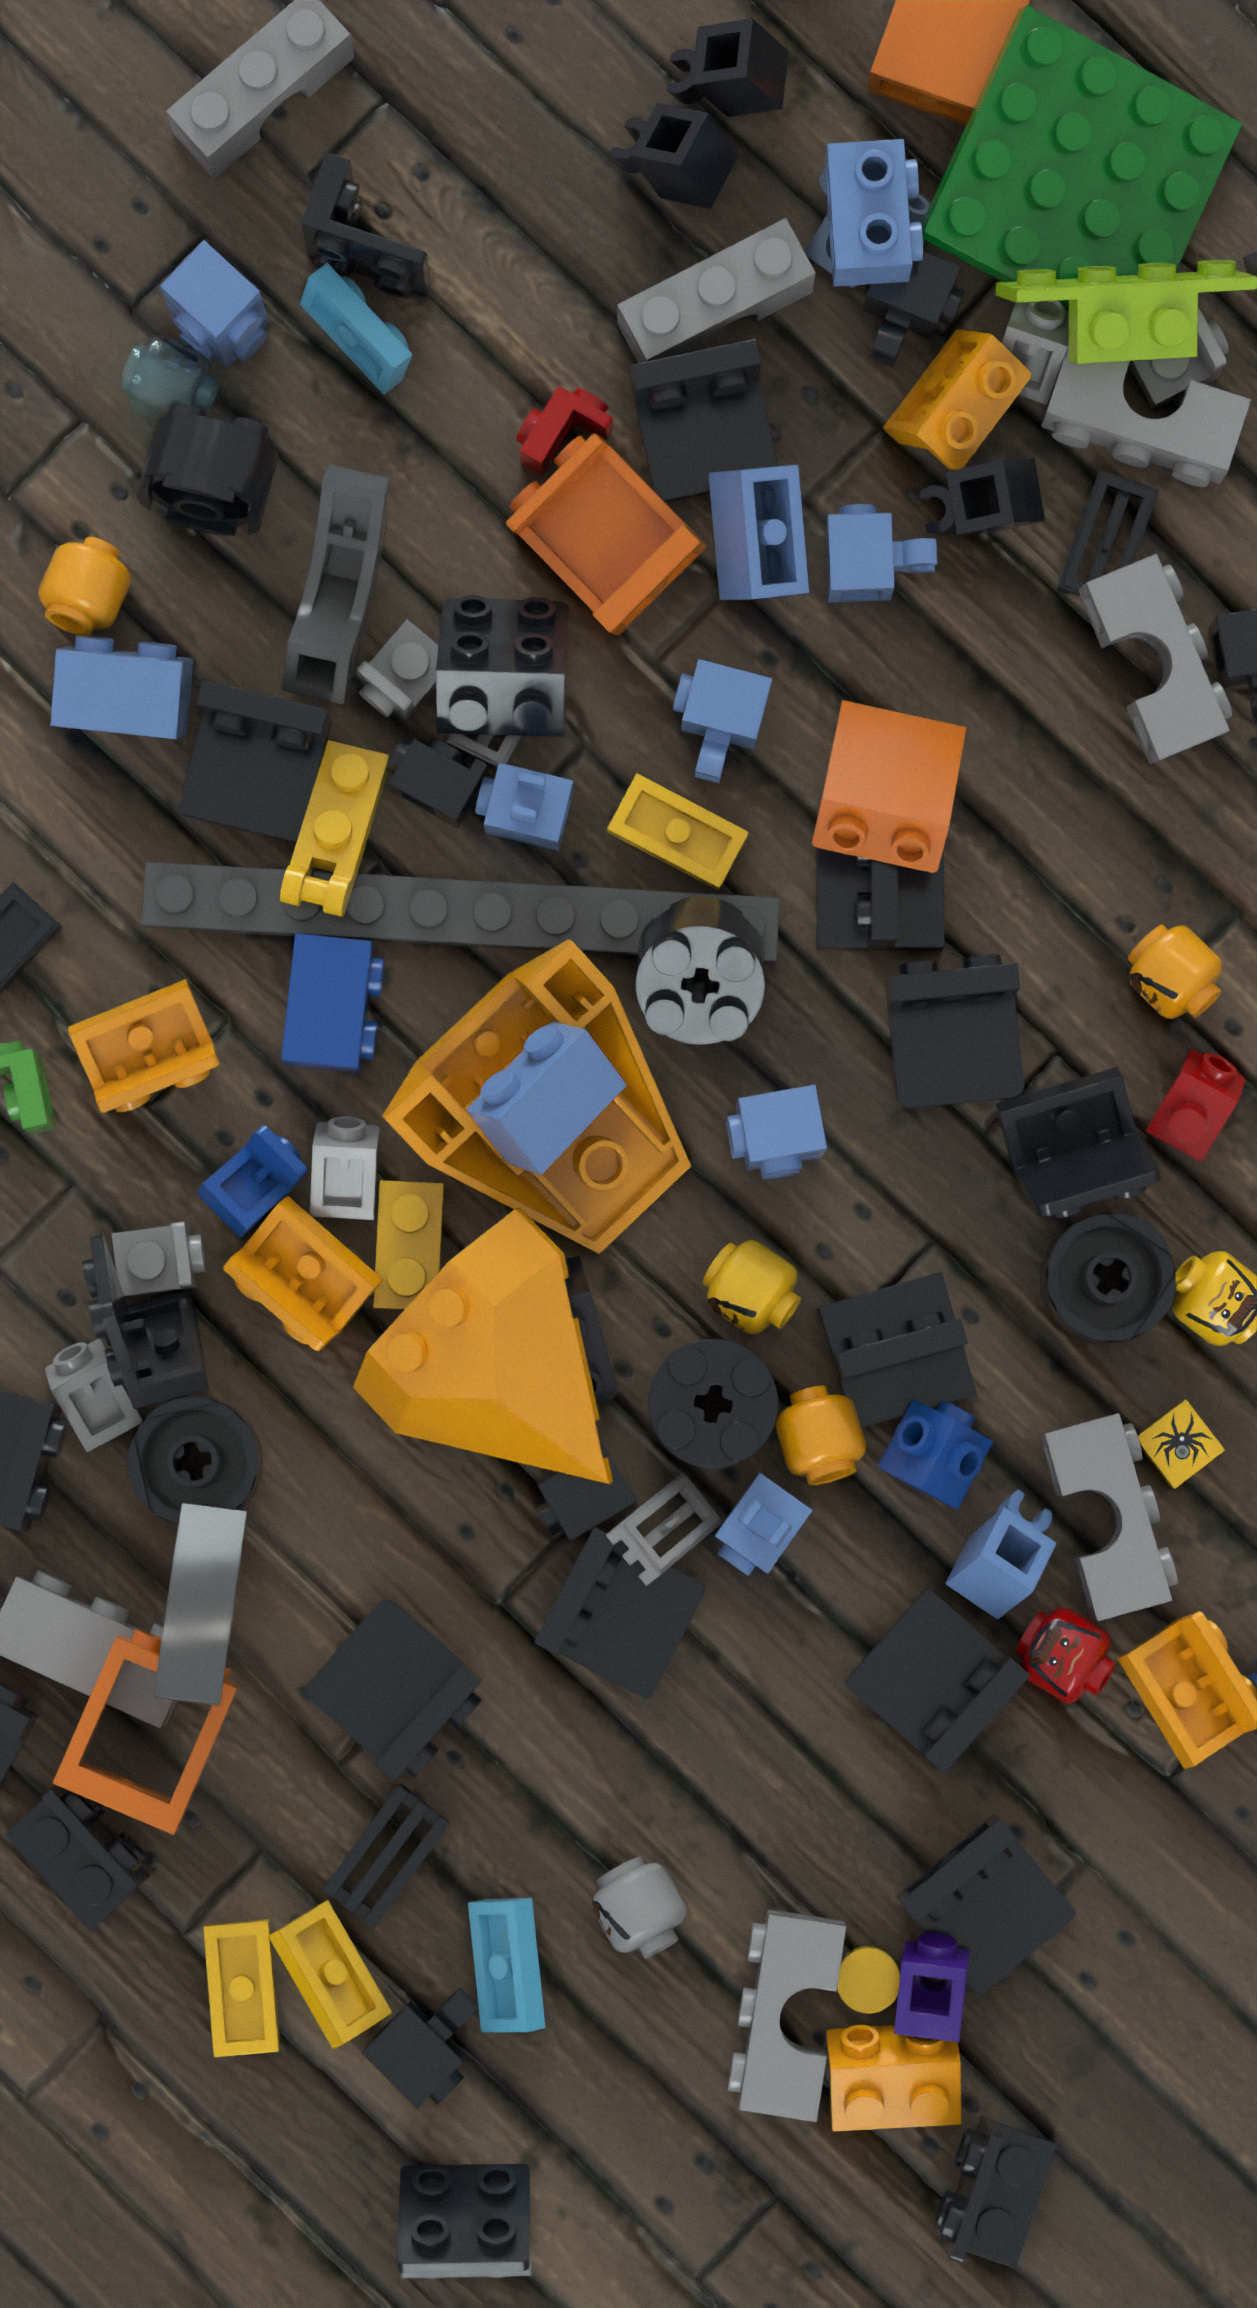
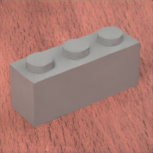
[0,1570,177,1728]

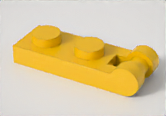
[280,740,390,917]

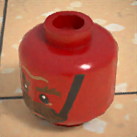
[1015,1607,1116,1704]

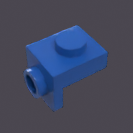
[196,1125,307,1239]

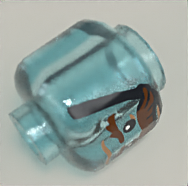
[121,335,219,420]

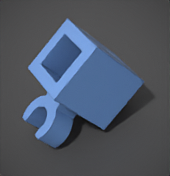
[825,504,937,603]
[673,659,772,784]
[475,763,574,851]
[714,1473,813,1576]
[945,1490,1057,1620]

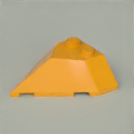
[353,1207,613,1484]

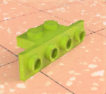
[996,260,1257,364]

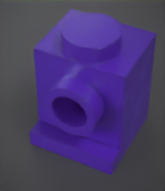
[894,1933,970,2042]

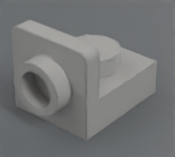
[1002,300,1069,405]
[1129,308,1229,410]
[356,619,439,720]
[310,1116,380,1220]
[111,1221,207,1297]
[45,1339,143,1452]

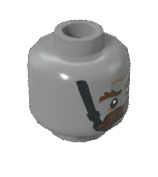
[591,1856,687,1959]

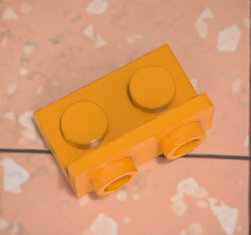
[883,329,1031,471]

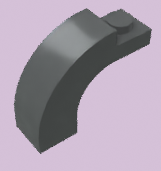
[282,464,391,704]

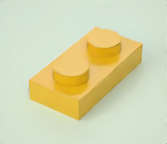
[607,773,749,891]
[373,1180,444,1310]
[268,1900,392,2049]
[203,1919,281,2057]

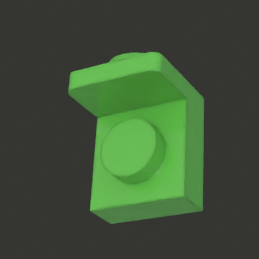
[0,1041,57,1134]

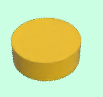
[837,1946,900,2014]

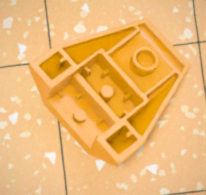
[382,939,691,1254]

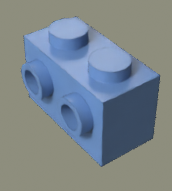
[825,139,923,287]
[160,240,269,369]
[708,465,809,600]
[50,635,194,739]
[466,1021,627,1175]
[726,1085,827,1180]

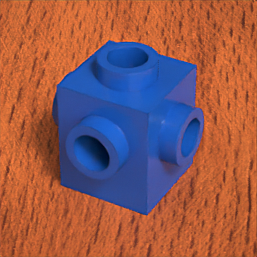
[877,1399,993,1510]

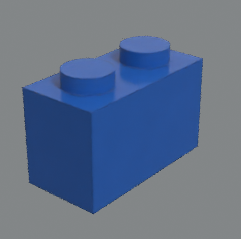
[281,933,385,1074]

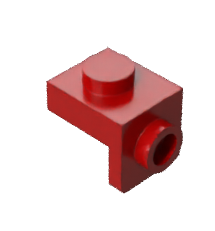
[516,386,613,477]
[1146,1049,1246,1162]

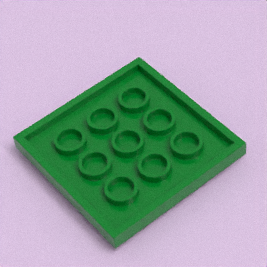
[921,5,1242,311]

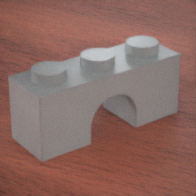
[166,0,355,179]
[617,218,816,363]
[1041,345,1251,487]
[1079,554,1232,765]
[1039,1413,1178,1621]
[727,1909,846,2122]

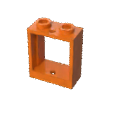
[53,1628,240,1835]

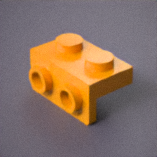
[68,979,220,1113]
[223,1196,383,1351]
[1117,1611,1257,1769]
[826,2025,961,2132]

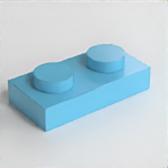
[300,262,413,395]
[468,1898,546,2032]

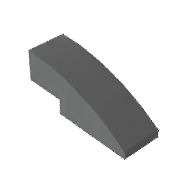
[154,1503,247,1706]

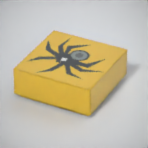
[1137,1399,1225,1489]

